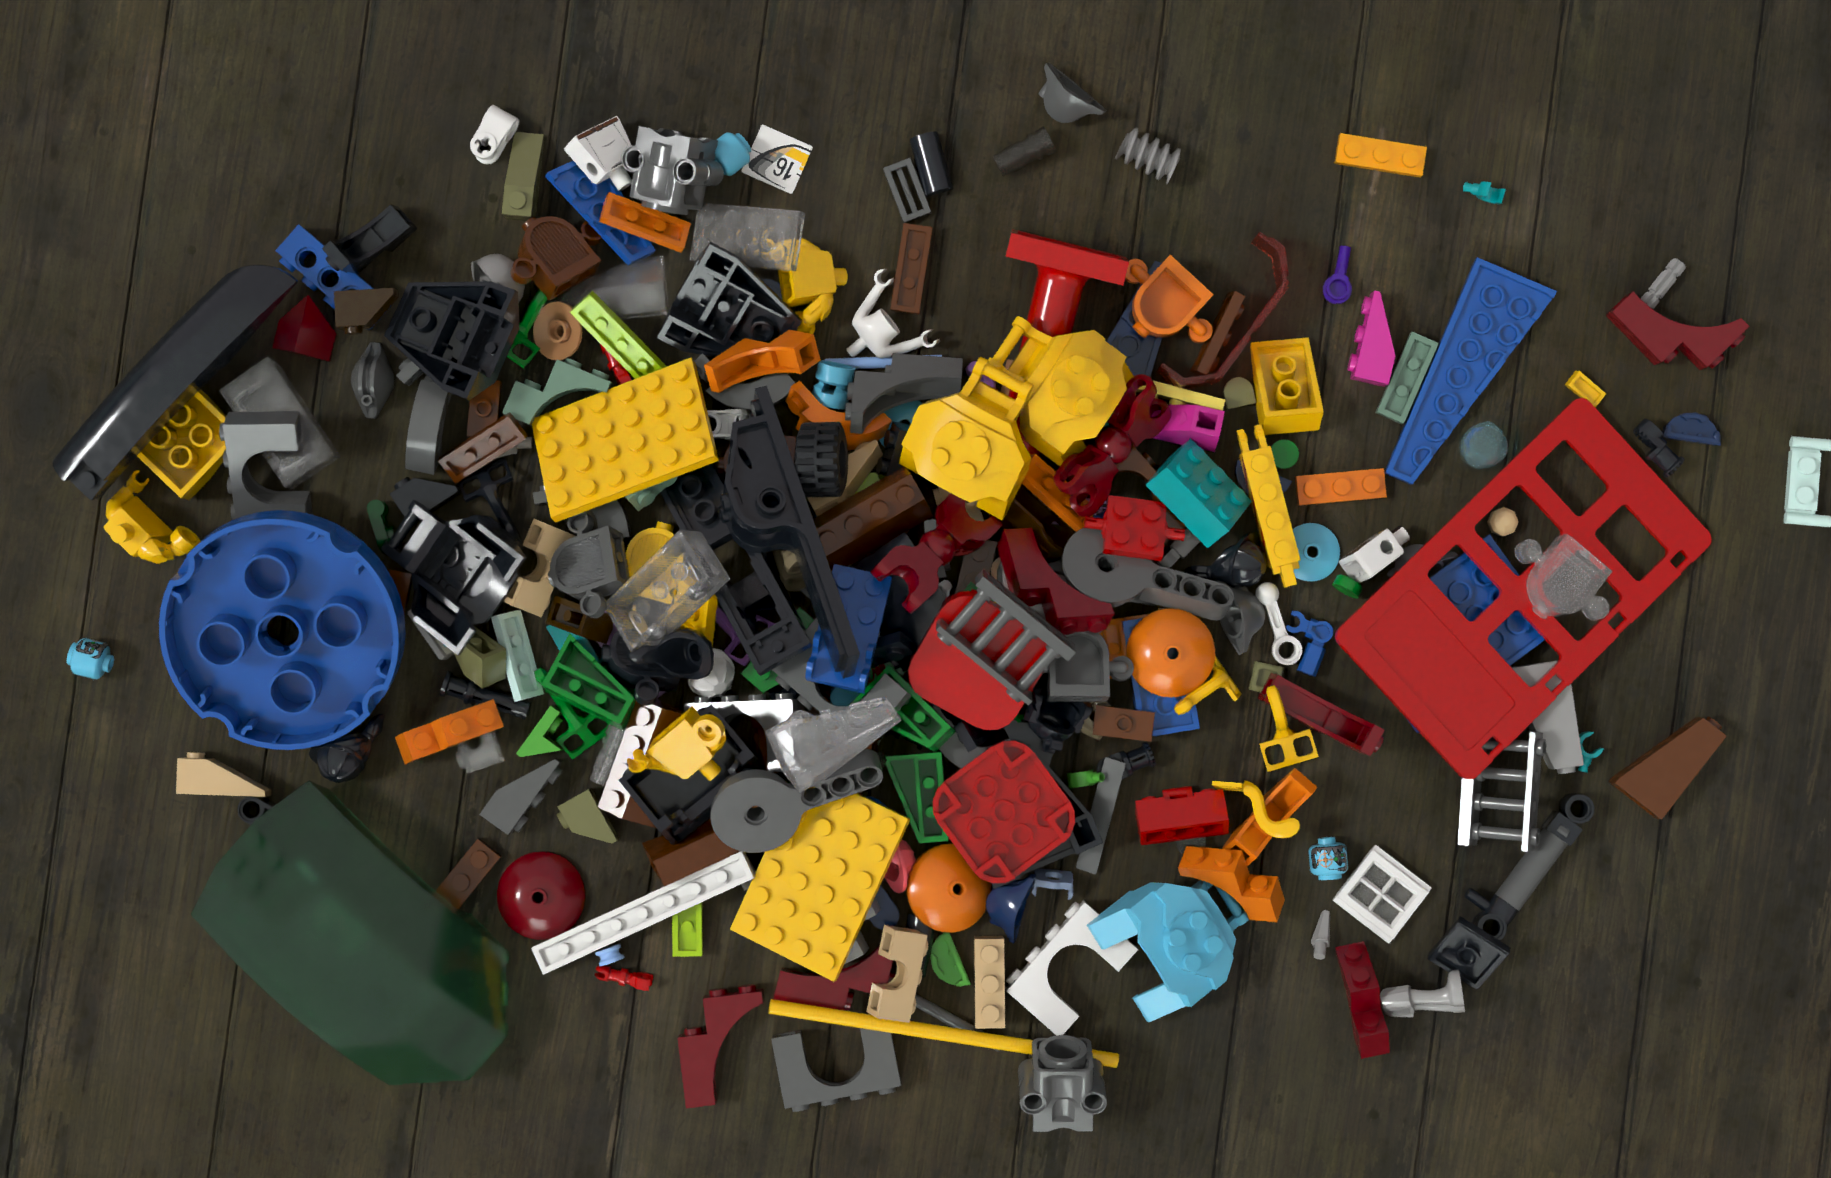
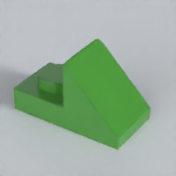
[516,705,564,757]

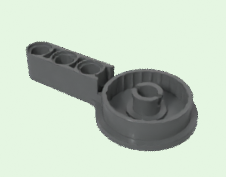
[1062,528,1234,621]
[710,749,883,853]

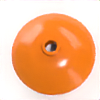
[1126,609,1215,697]
[907,844,992,933]

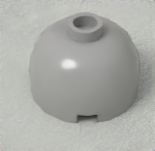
[471,254,525,303]

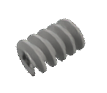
[1115,128,1181,184]

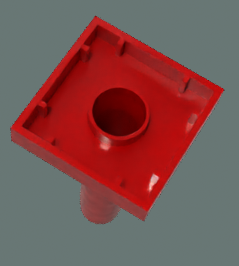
[1006,229,1129,456]

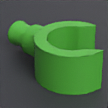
[1067,770,1105,788]

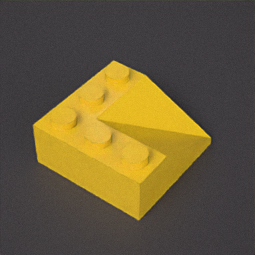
[137,389,226,500]

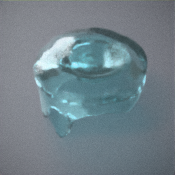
[1459,421,1508,470]

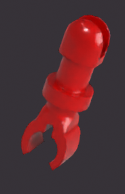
[600,344,631,385]
[595,965,653,991]

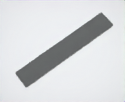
[1076,757,1126,874]

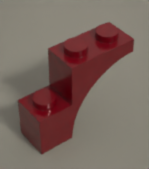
[1335,941,1390,1059]

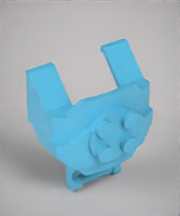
[1087,880,1249,1022]

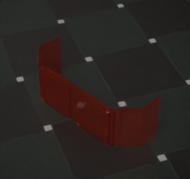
[1156,232,1290,389]

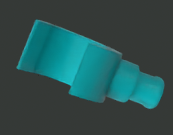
[1463,181,1506,204]
[1578,731,1604,773]

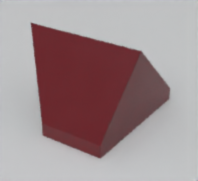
[272,295,337,362]

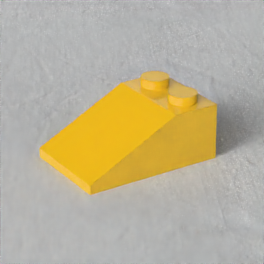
[1250,337,1324,435]

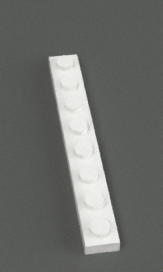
[531,851,755,975]

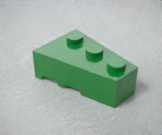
[542,633,636,731]

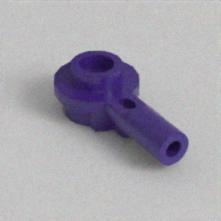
[1323,246,1352,304]

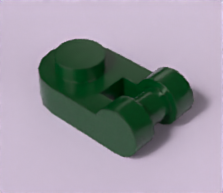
[367,499,395,554]

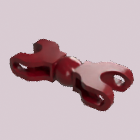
[1054,374,1172,517]
[870,493,1003,614]

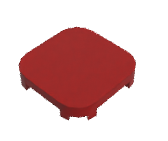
[908,589,1047,730]
[932,740,1075,883]

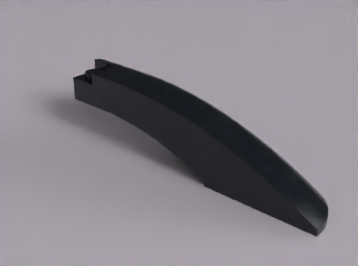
[52,265,298,500]

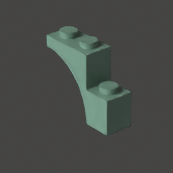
[502,358,614,426]

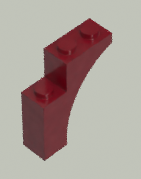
[1606,291,1750,370]
[997,528,1114,635]
[1257,673,1385,756]
[773,944,895,1011]
[678,984,764,1109]

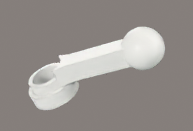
[1256,582,1302,665]

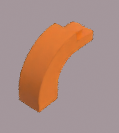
[785,381,892,450]

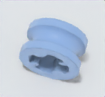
[595,944,625,966]

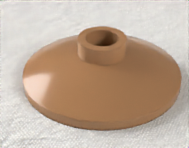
[533,302,582,361]

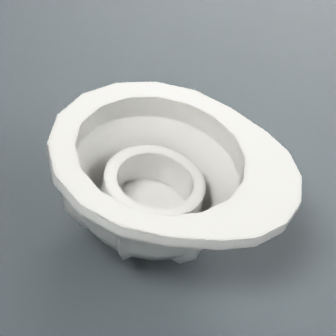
[688,648,735,698]

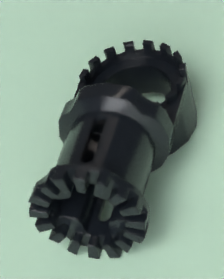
[1633,418,1685,478]
[1096,742,1156,779]

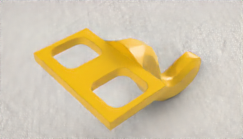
[1174,655,1242,715]
[1259,685,1319,772]
[1212,780,1300,839]

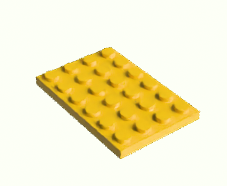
[532,358,719,523]
[730,787,910,982]

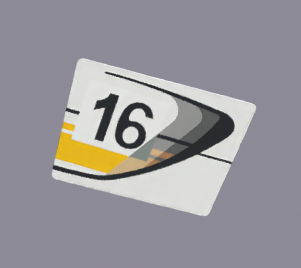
[741,125,813,194]

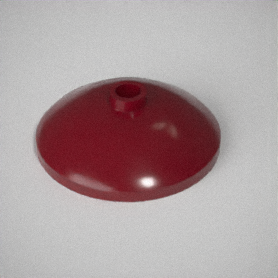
[497,851,586,940]

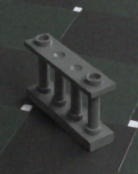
[936,569,1076,706]
[1457,732,1547,852]

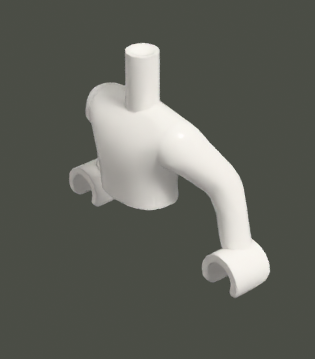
[846,269,940,358]

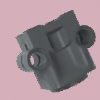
[621,126,724,215]
[1018,1035,1107,1132]

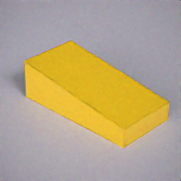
[1565,371,1606,408]

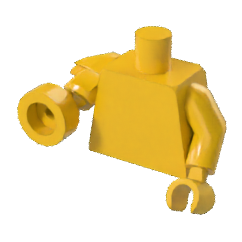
[762,238,848,334]
[104,470,201,564]
[627,706,726,781]

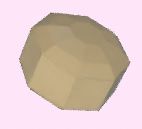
[1487,507,1519,537]

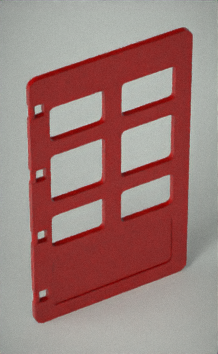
[1335,398,1712,779]

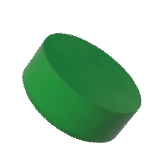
[1271,439,1299,469]
[1332,574,1363,599]

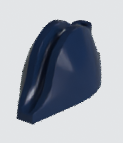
[986,874,1036,944]

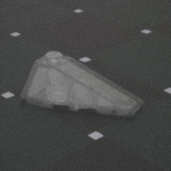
[550,256,668,319]

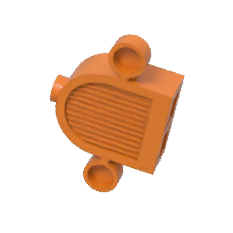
[1125,255,1214,343]

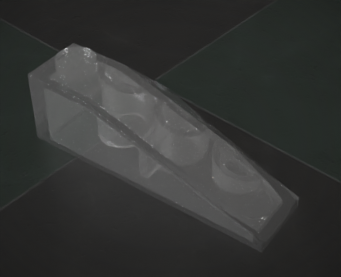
[766,697,901,793]

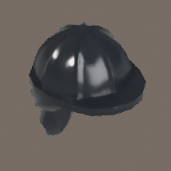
[1185,532,1268,588]
[628,628,714,679]
[309,714,385,783]

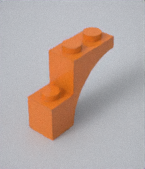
[704,330,821,393]
[395,699,504,764]
[1222,768,1317,866]
[1178,846,1285,922]

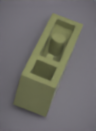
[502,132,545,221]

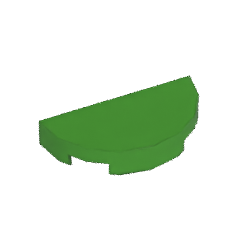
[930,932,971,987]

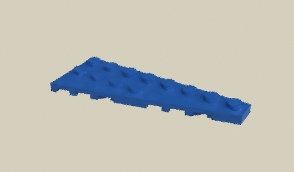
[1384,257,1557,485]

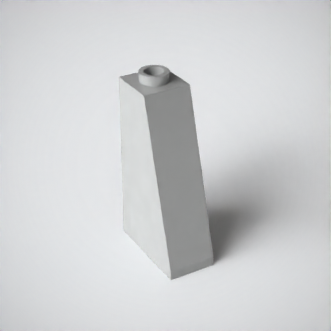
[1511,660,1584,774]

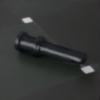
[440,671,531,720]

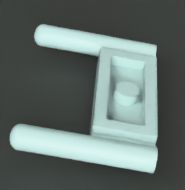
[1783,436,1831,527]

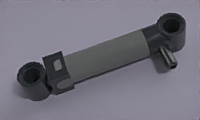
[1464,793,1594,941]

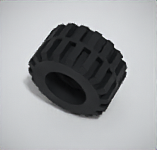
[795,422,848,497]

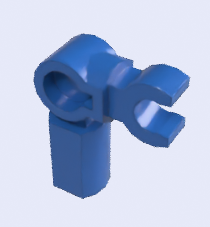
[1286,611,1333,677]

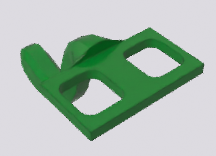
[507,289,548,368]
[534,667,615,760]

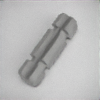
[1641,258,1686,309]

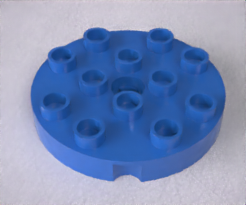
[159,510,405,750]

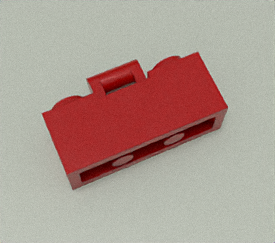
[1135,786,1229,845]

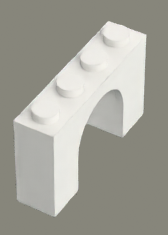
[1006,900,1138,1036]

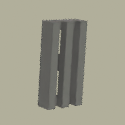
[883,158,931,223]

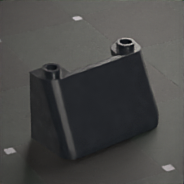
[849,532,946,672]
[618,704,764,845]

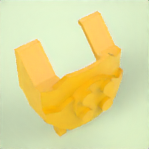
[988,316,1134,466]
[899,356,1034,520]

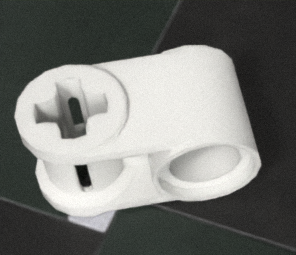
[470,105,520,165]
[707,409,751,440]

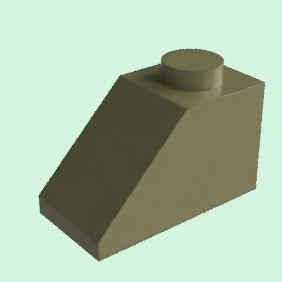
[453,625,506,688]
[557,788,620,844]

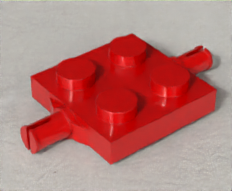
[1084,495,1185,561]

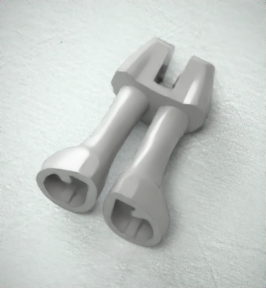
[1380,970,1465,1017]

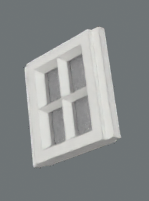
[1332,845,1431,944]

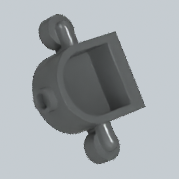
[548,512,631,618]
[1040,631,1134,702]

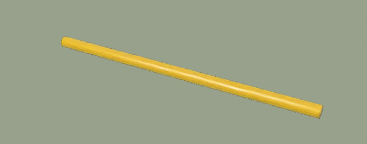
[768,999,1119,1068]

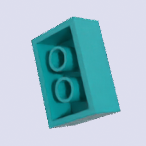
[1146,438,1252,548]

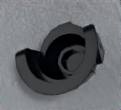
[1023,679,1093,754]

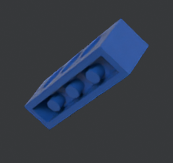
[275,224,392,331]

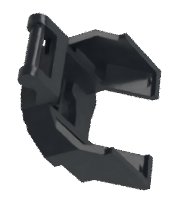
[380,500,526,655]

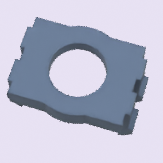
[1032,868,1073,900]

